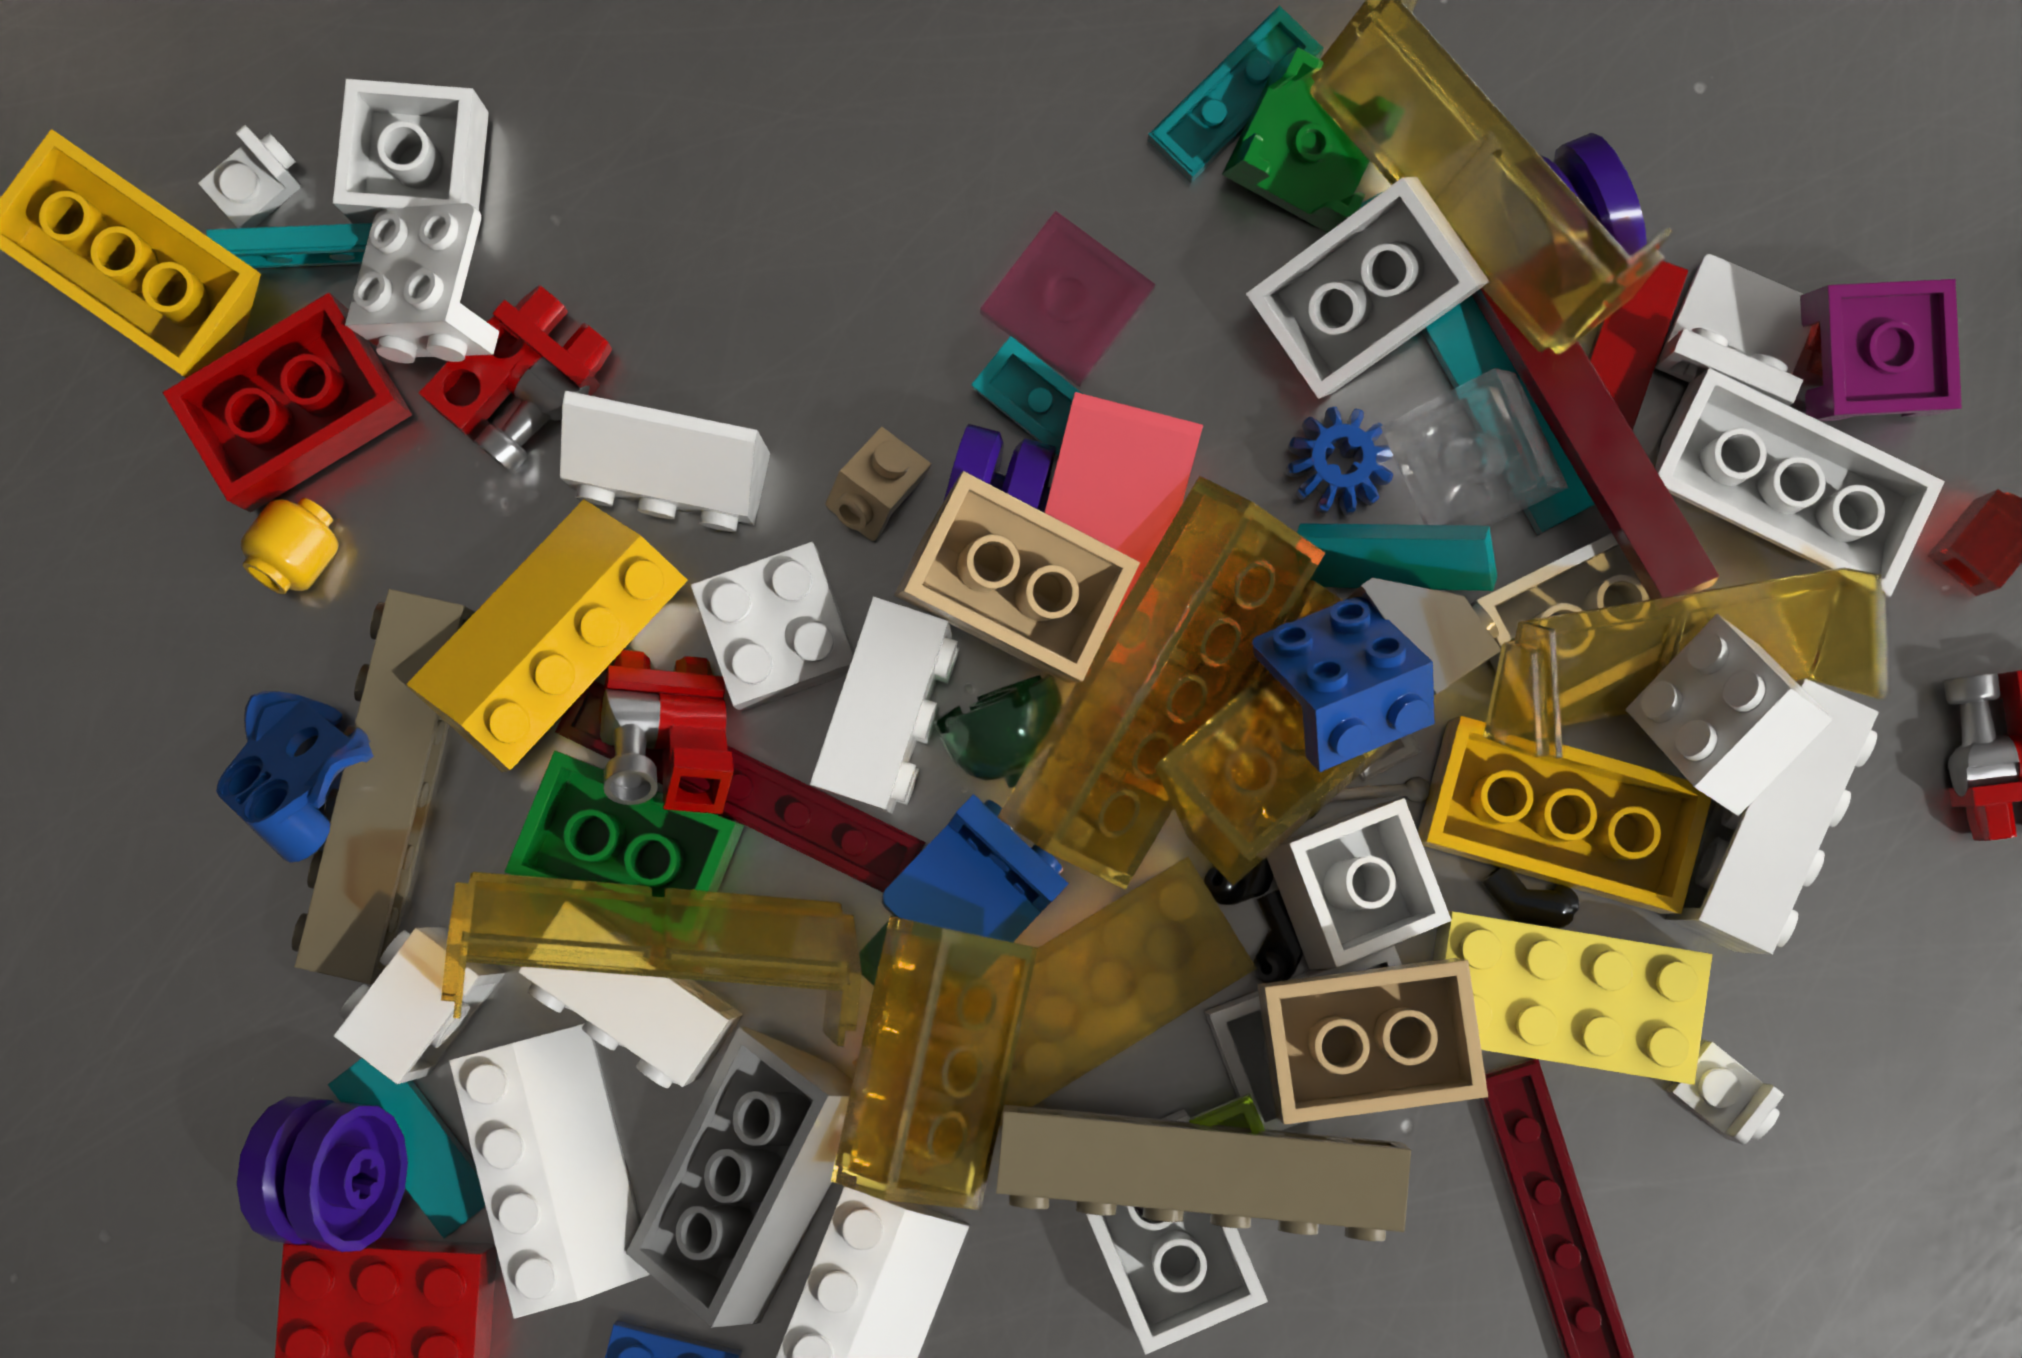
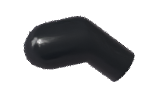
[1204,827,1288,905]
[1481,867,1580,929]
[1253,889,1304,983]

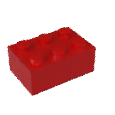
[162,292,413,513]
[275,1238,497,1358]

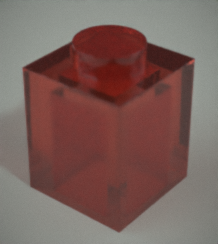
[1927,489,2022,596]

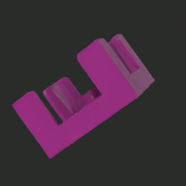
[1800,279,1962,421]

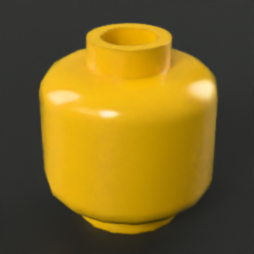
[241,498,338,594]

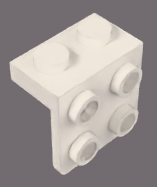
[345,203,499,363]

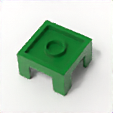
[1222,47,1407,233]

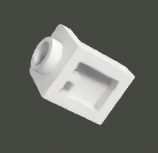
[198,125,302,228]
[1666,1040,1784,1145]

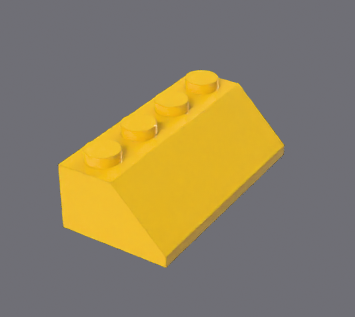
[0,129,261,378]
[406,499,688,773]

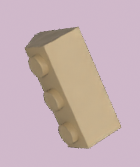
[894,471,1140,683]

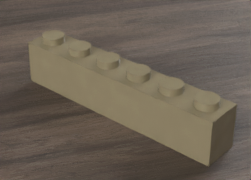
[291,589,475,984]
[996,1105,1411,1241]

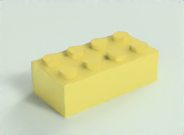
[1432,911,1713,1085]

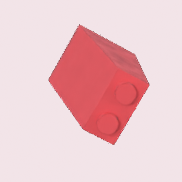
[1045,392,1203,665]

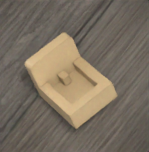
[825,426,932,541]

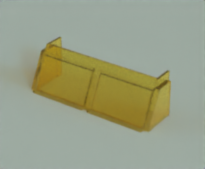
[1310,0,1673,356]
[1484,567,1888,759]
[441,872,862,1047]

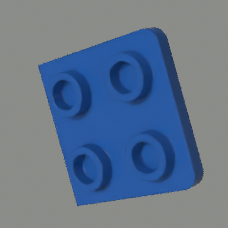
[1252,597,1435,772]
[882,794,1069,983]

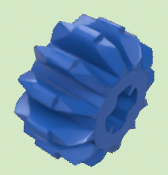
[1286,407,1395,515]

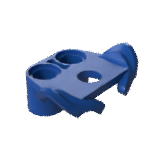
[216,691,374,863]

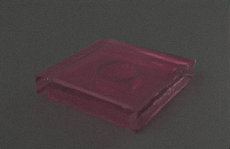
[980,211,1156,387]

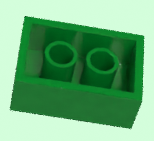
[504,750,744,945]

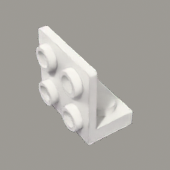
[1655,254,1813,406]

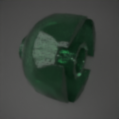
[933,674,1067,788]

